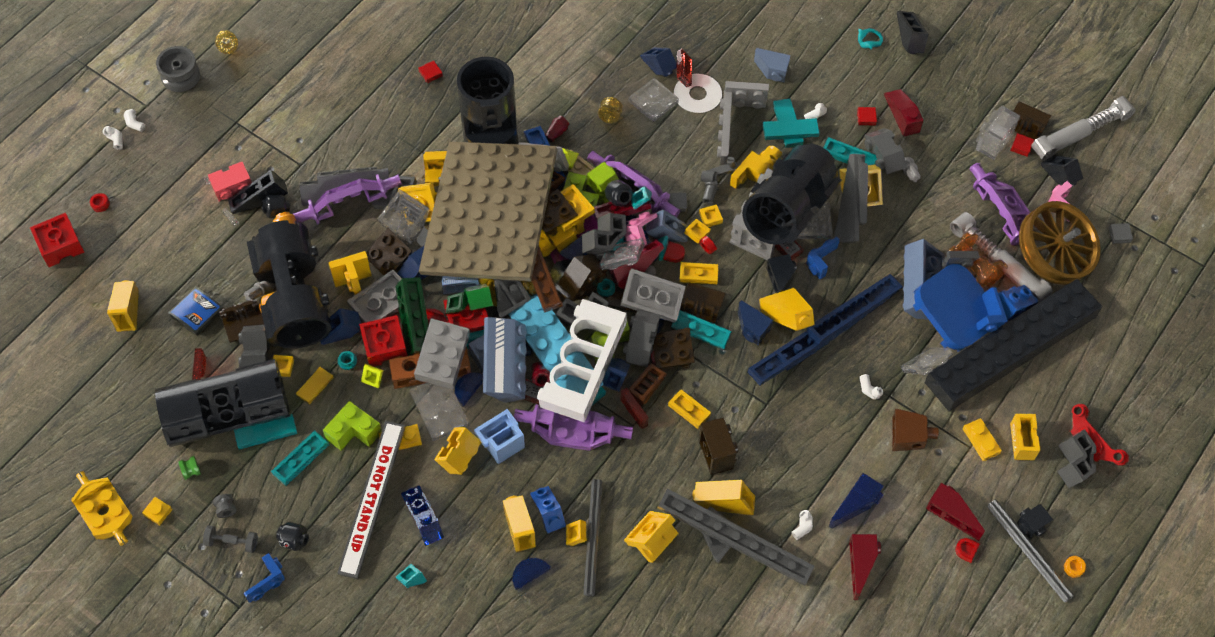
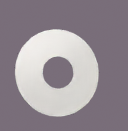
[674,74,722,113]

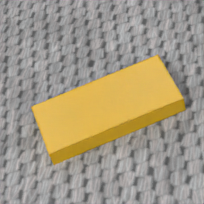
[296,367,334,404]

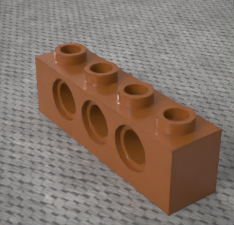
[389,346,471,389]

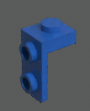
[806,237,840,279]
[976,287,1008,332]
[530,486,566,534]
[244,553,285,603]

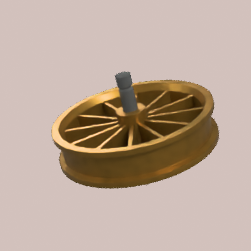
[1019,201,1100,285]

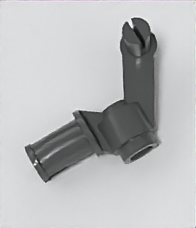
[701,157,738,205]

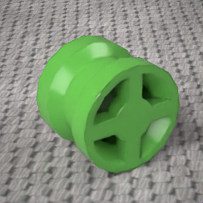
[178,456,201,480]

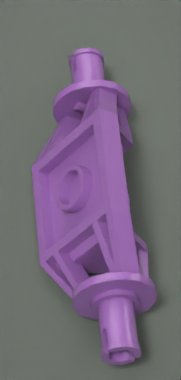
[587,151,680,218]
[970,163,1034,246]
[293,174,402,224]
[514,404,633,451]

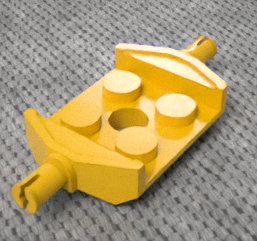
[71,471,133,546]

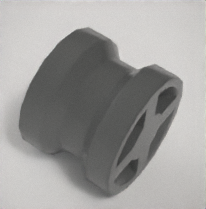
[213,494,237,518]

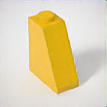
[107,280,139,332]
[759,288,815,331]
[693,480,755,515]
[503,495,536,552]

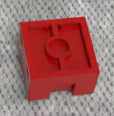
[30,213,85,267]
[443,300,488,333]
[359,315,407,367]

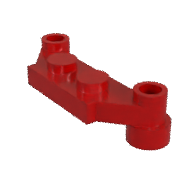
[1070,404,1129,466]

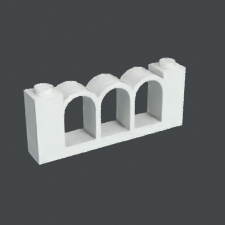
[537,299,627,422]

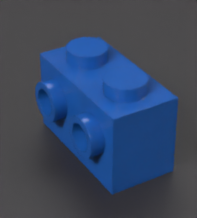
[998,285,1039,321]

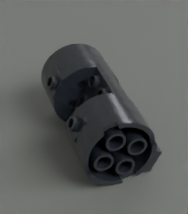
[457,57,518,144]
[742,143,842,245]
[247,220,331,349]
[155,359,290,447]

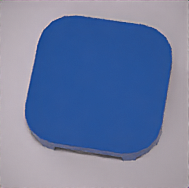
[913,264,988,352]

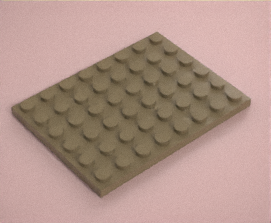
[419,142,558,281]

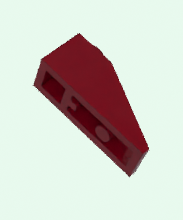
[884,89,924,137]
[607,240,664,289]
[926,483,985,541]
[849,534,881,600]

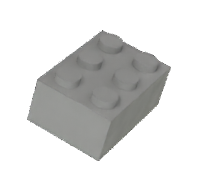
[414,318,470,390]

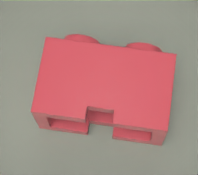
[208,162,252,201]

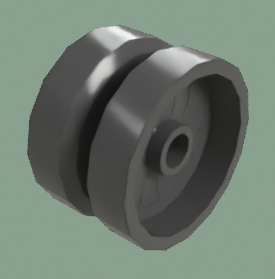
[156,46,200,92]

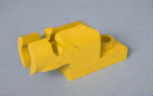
[730,146,782,189]

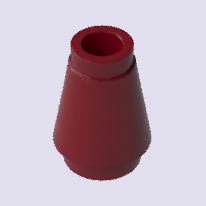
[545,115,570,142]
[531,362,550,387]

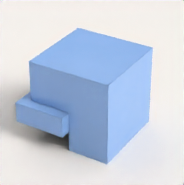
[474,409,525,464]

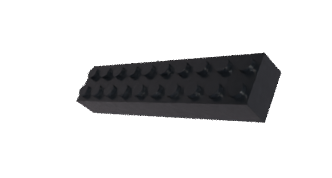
[924,279,1103,412]

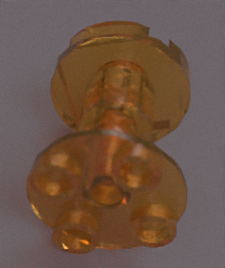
[947,232,1008,291]

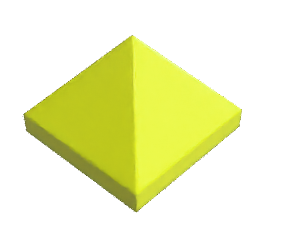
[562,148,579,169]
[361,364,383,388]

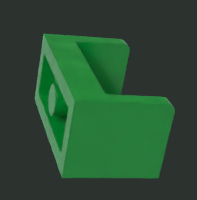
[464,284,493,310]

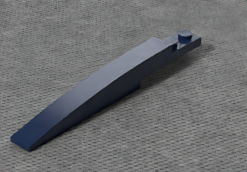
[747,274,903,386]

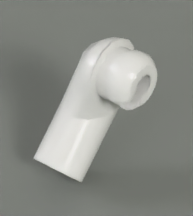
[804,103,827,119]
[124,109,145,132]
[103,126,123,150]
[860,374,883,399]
[791,510,813,540]

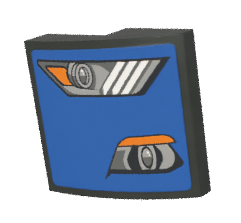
[168,287,223,336]

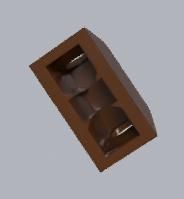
[892,409,939,451]

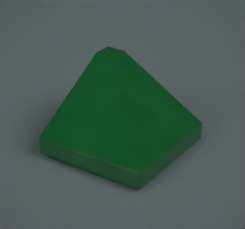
[446,292,468,314]

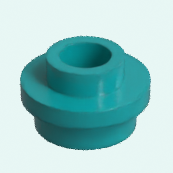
[597,278,616,297]
[338,351,357,370]

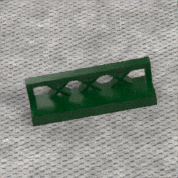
[395,277,429,356]

